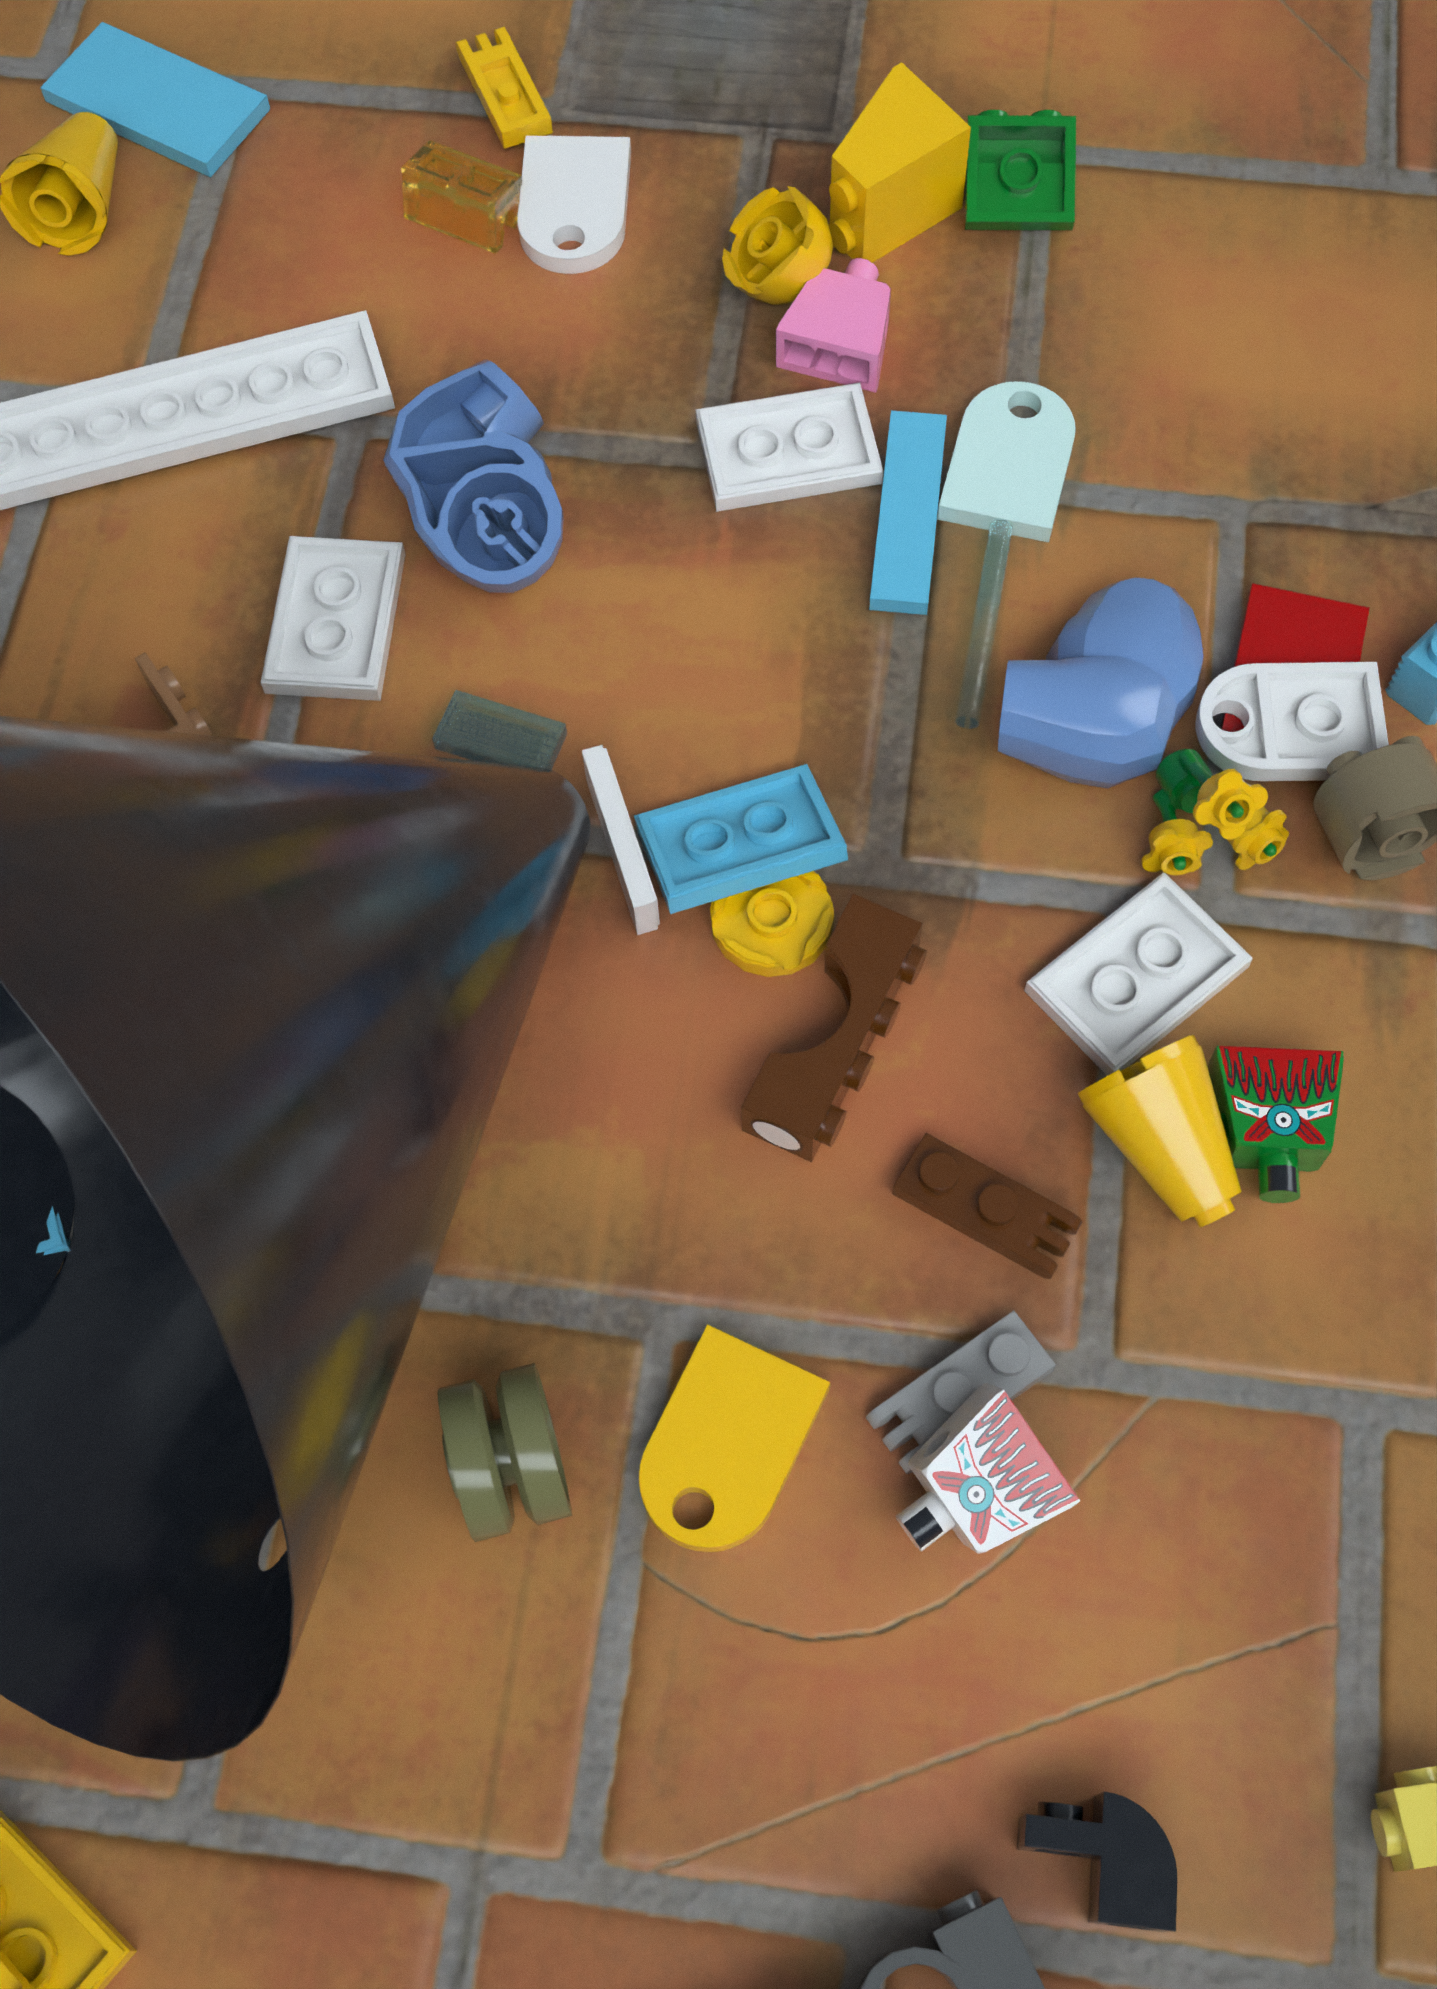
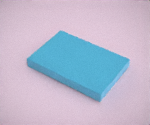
[634,764,848,914]

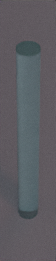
[955,520,1013,729]

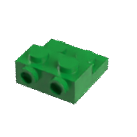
[965,109,1076,231]

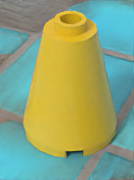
[0,112,118,256]
[1078,1035,1242,1228]

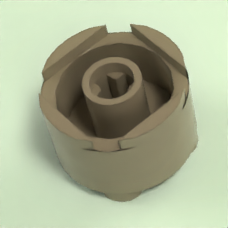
[1313,736,1437,880]

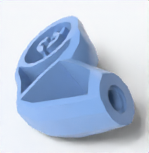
[998,578,1204,789]

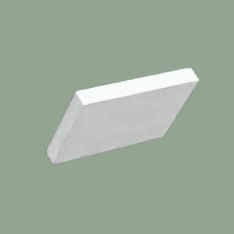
[696,382,884,512]
[261,536,406,701]
[1024,872,1253,1076]

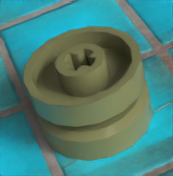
[437,1363,572,1542]

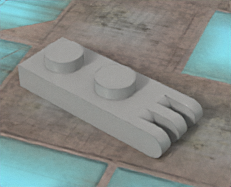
[866,1310,1056,1474]

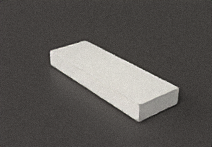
[582,745,660,935]

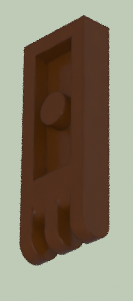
[893,1133,1082,1279]

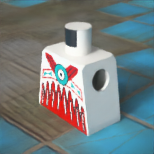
[896,1383,1080,1554]

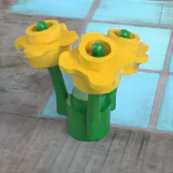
[1141,749,1289,875]

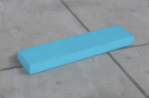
[869,410,947,615]

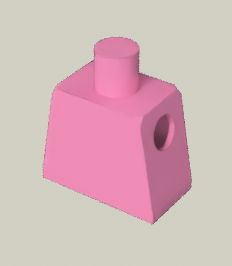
[776,258,891,393]

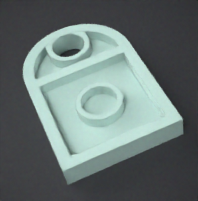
[937,381,1075,543]

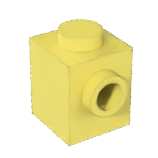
[1371,1766,1437,1872]

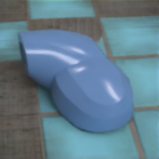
[383,360,564,593]

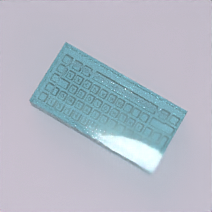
[432,690,567,770]

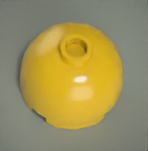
[722,186,833,305]

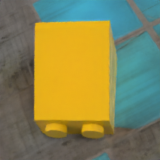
[829,62,971,263]

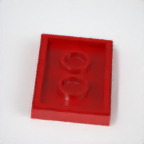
[1221,583,1370,732]

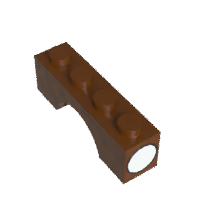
[741,894,927,1162]

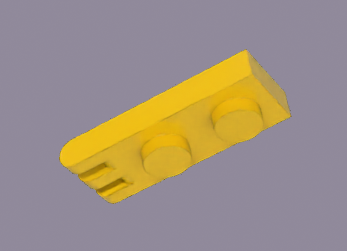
[455,26,553,149]

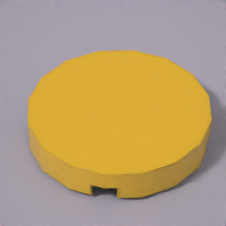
[710,871,835,977]

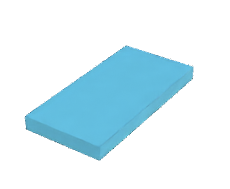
[40,22,270,178]

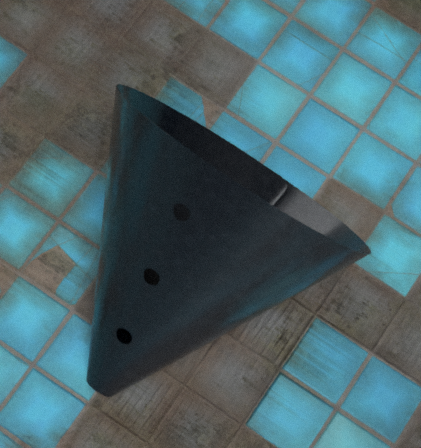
[0,716,591,1762]

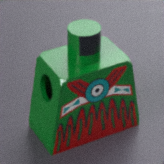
[1207,1046,1344,1203]

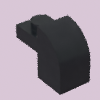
[1017,1791,1177,1932]

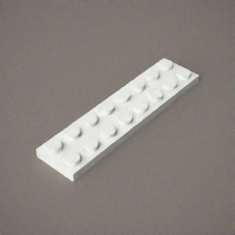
[0,310,395,510]

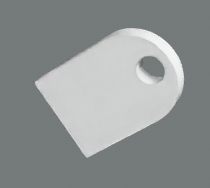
[517,135,631,274]
[1195,662,1389,781]

